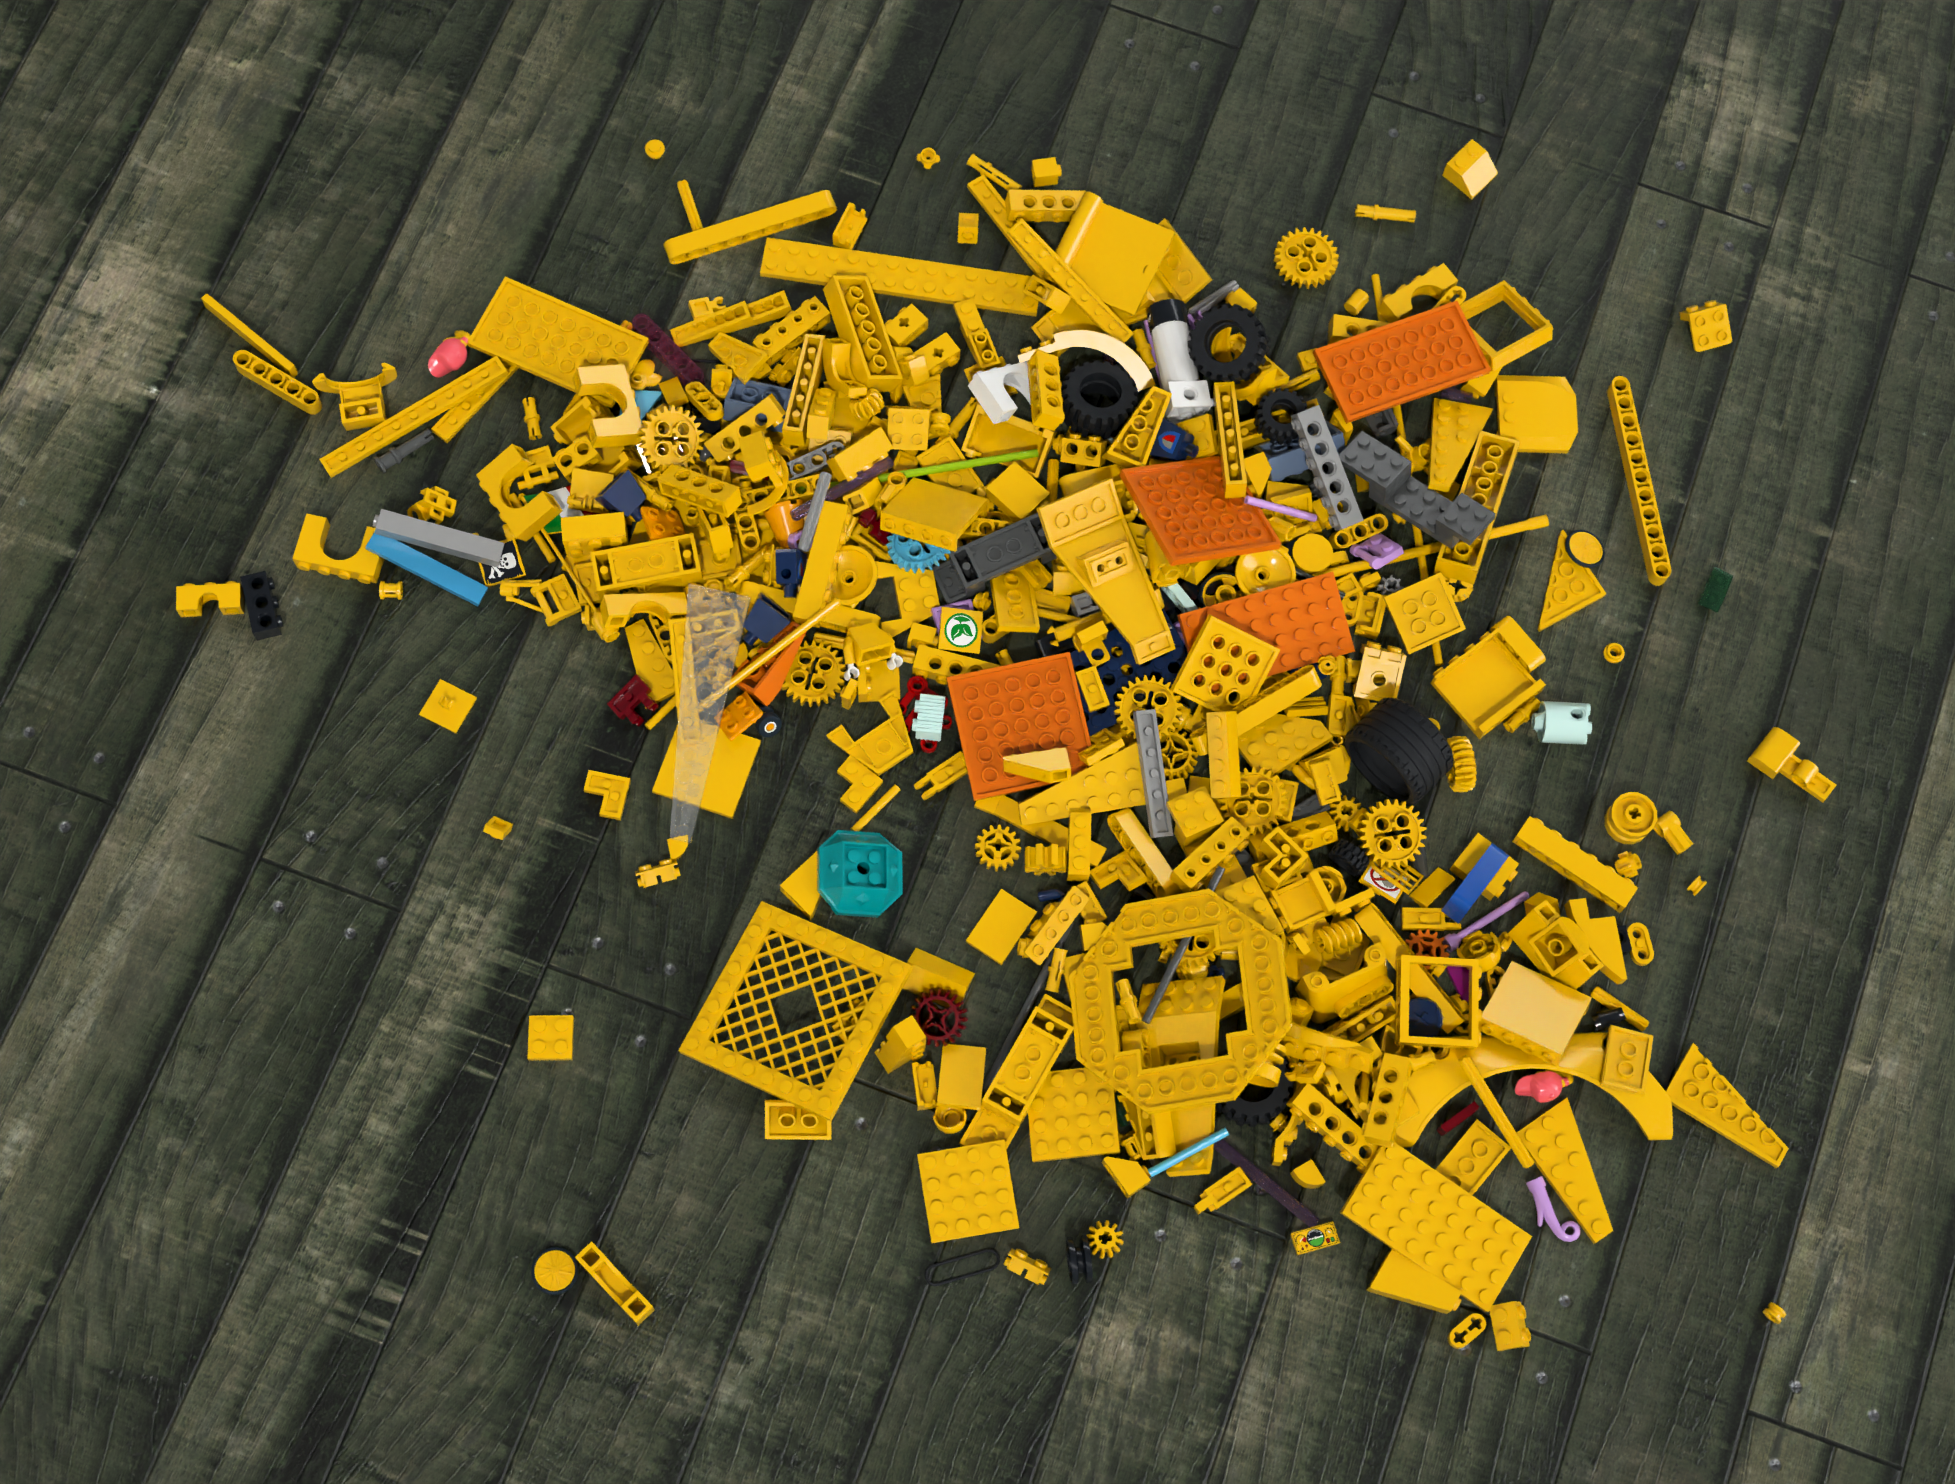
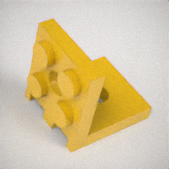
[1354,641,1407,701]

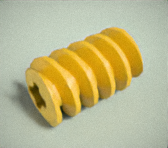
[1313,918,1362,954]

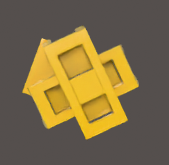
[407,486,457,525]

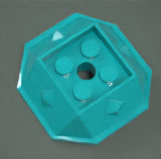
[817,830,903,918]

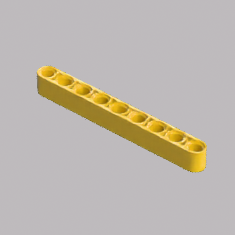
[663,190,837,264]

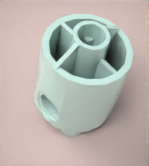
[1531,701,1592,744]

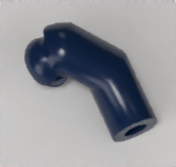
[1038,888,1066,902]

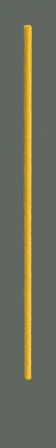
[1371,274,1443,666]

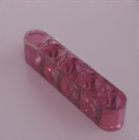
[632,313,706,386]

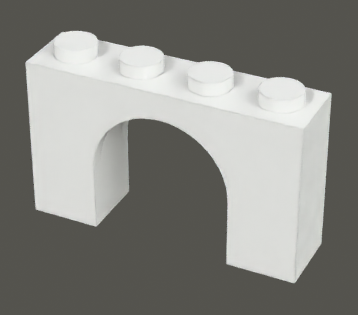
[968,361,1031,424]

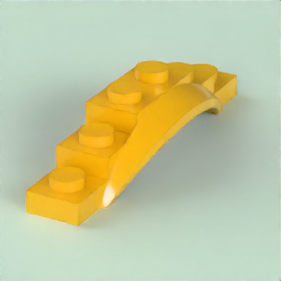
[1279,1022,1374,1073]
[1271,1054,1303,1166]

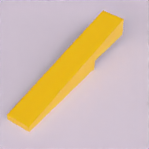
[670,290,792,348]

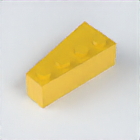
[1101,386,1172,468]

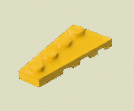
[625,619,675,709]

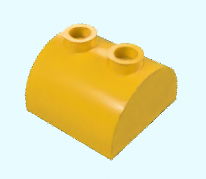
[1528,917,1589,977]

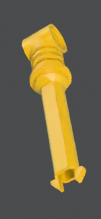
[1047,585,1165,646]

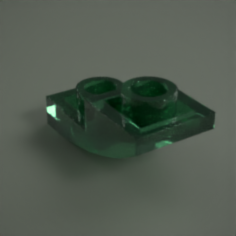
[1698,567,1733,613]

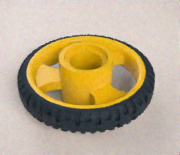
[1198,571,1245,608]

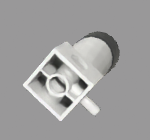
[1146,299,1214,424]

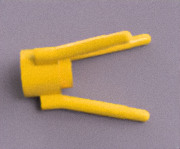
[500,579,543,613]

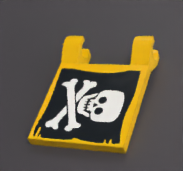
[473,524,526,587]

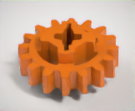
[1405,929,1449,974]

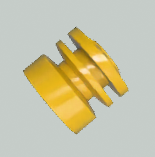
[1249,1044,1287,1087]

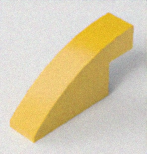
[1564,898,1627,984]

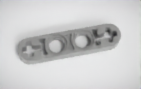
[771,441,845,485]

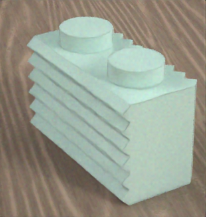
[912,693,946,742]

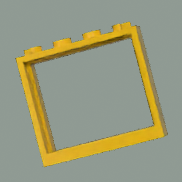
[1460,280,1553,372]
[1395,955,1482,1049]

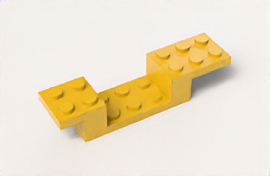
[573,533,742,607]
[1166,786,1284,936]
[959,994,1074,1150]

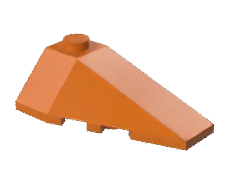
[731,621,807,707]

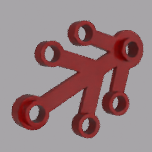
[899,676,952,753]

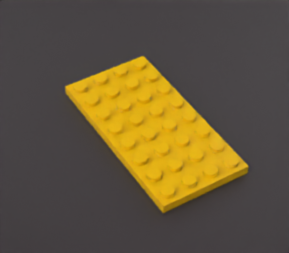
[467,277,649,408]
[1340,1142,1532,1312]

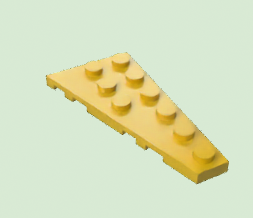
[1018,741,1146,825]
[1665,1043,1789,1168]

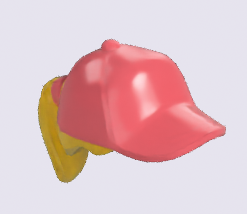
[428,330,471,378]
[1515,1069,1574,1103]

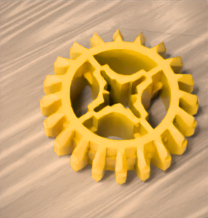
[1160,728,1198,780]
[1446,736,1477,793]

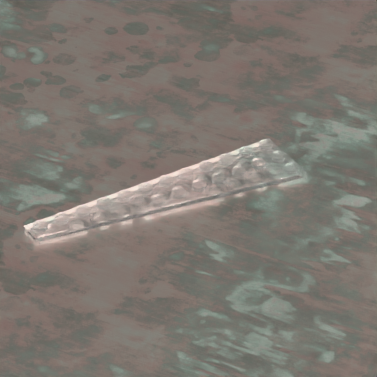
[670,583,751,844]

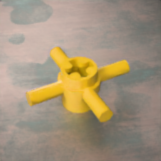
[1394,434,1430,475]

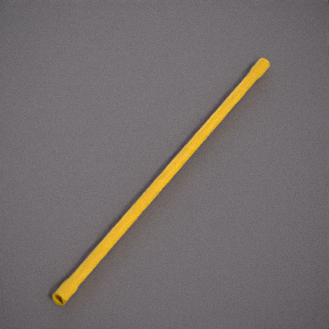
[1220,514,1549,601]

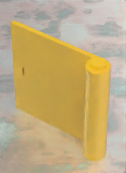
[1044,192,1175,316]

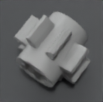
[1377,575,1404,595]

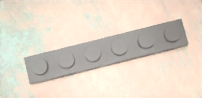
[1133,709,1173,838]

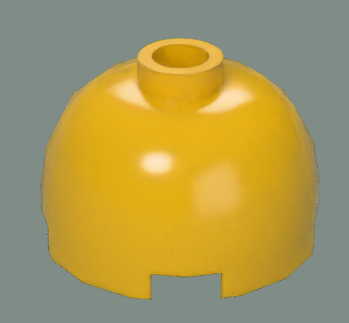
[1457,931,1502,973]

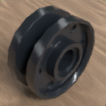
[1066,1235,1093,1285]

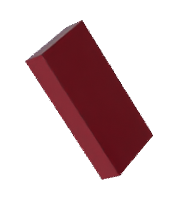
[1437,1101,1479,1136]

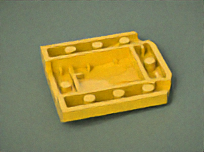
[1494,375,1578,453]

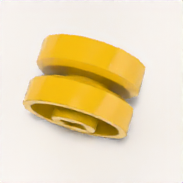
[1604,792,1657,845]

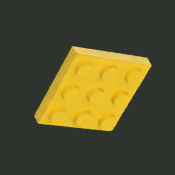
[1383,572,1466,654]

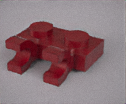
[607,674,659,727]

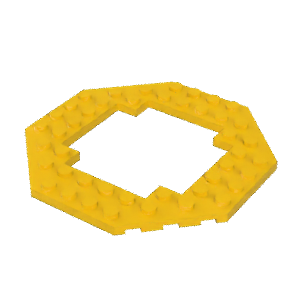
[1069,889,1293,1115]

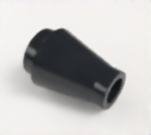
[1592,1007,1626,1032]

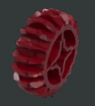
[909,988,968,1047]

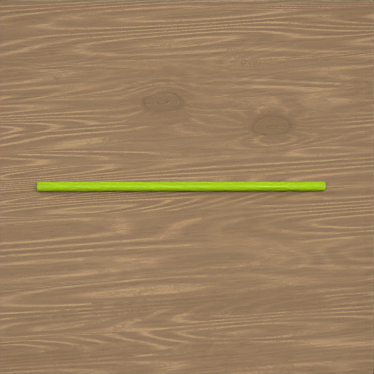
[795,449,1038,494]

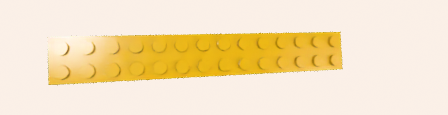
[760,237,1039,317]

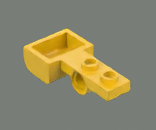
[1747,727,1836,803]

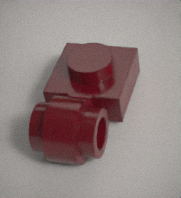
[858,508,892,546]

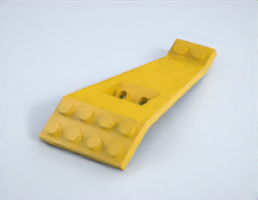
[1031,218,1213,357]
[1036,478,1176,665]
[1137,976,1226,1177]

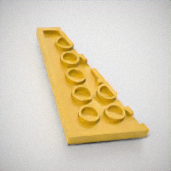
[1428,398,1493,492]
[1517,1098,1613,1244]

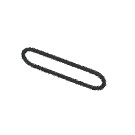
[924,1249,1000,1286]

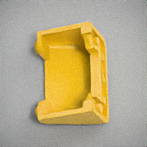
[551,396,644,478]
[961,404,1057,479]
[1295,942,1388,1024]

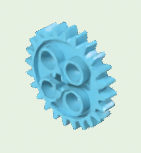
[886,533,951,574]

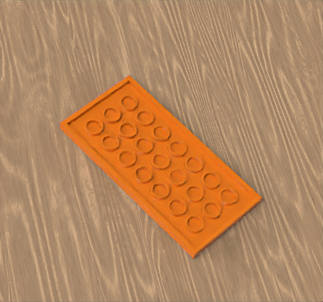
[1313,301,1491,424]
[1177,572,1355,692]

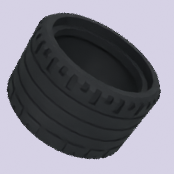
[1345,698,1453,805]

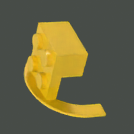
[312,363,397,431]
[735,430,789,517]

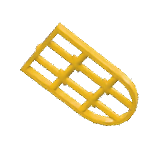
[1368,849,1424,895]

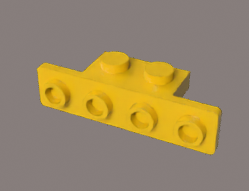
[1024,886,1089,965]

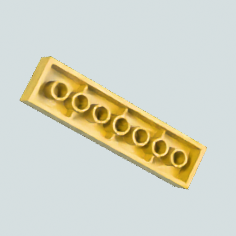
[1434,431,1520,585]

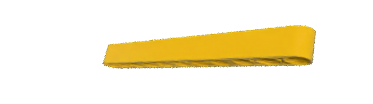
[1607,376,1671,586]

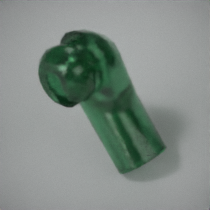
[1115,1094,1130,1127]

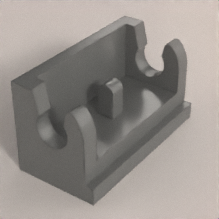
[1365,408,1398,439]

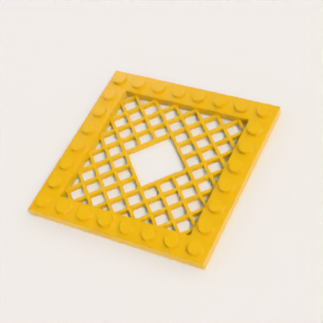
[678,901,913,1121]

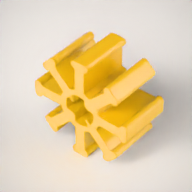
[1025,843,1067,876]

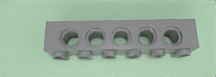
[1291,405,1364,531]

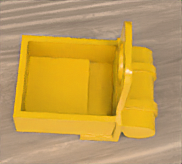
[1072,620,1110,667]

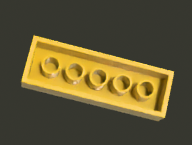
[823,276,903,392]

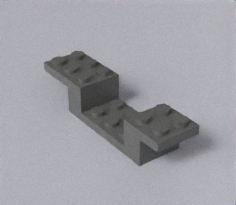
[1339,431,1496,549]
[932,513,1058,604]

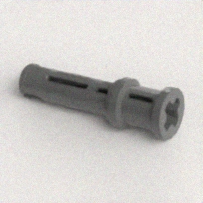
[373,428,434,474]

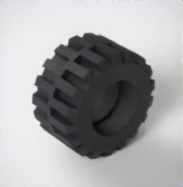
[1254,388,1307,445]

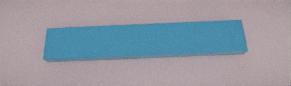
[365,531,488,606]

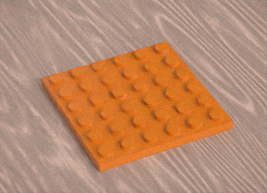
[1119,456,1282,566]
[946,652,1092,801]

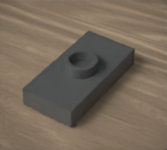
[1291,794,1331,822]

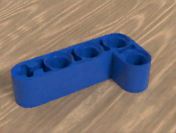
[1441,843,1510,924]

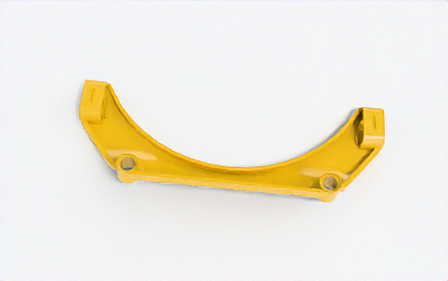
[1394,1032,1673,1148]

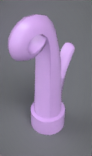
[1526,1176,1580,1242]

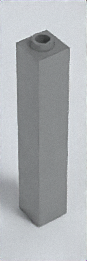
[372,509,504,568]

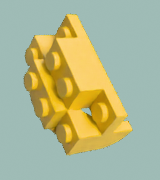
[1211,327,1290,406]

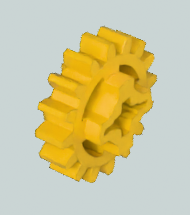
[975,824,1021,872]

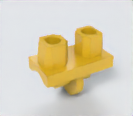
[711,364,732,401]

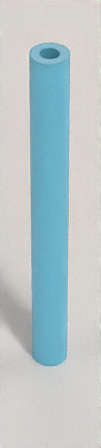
[1148,1127,1230,1177]

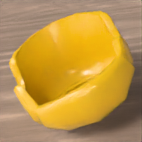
[933,1106,967,1134]

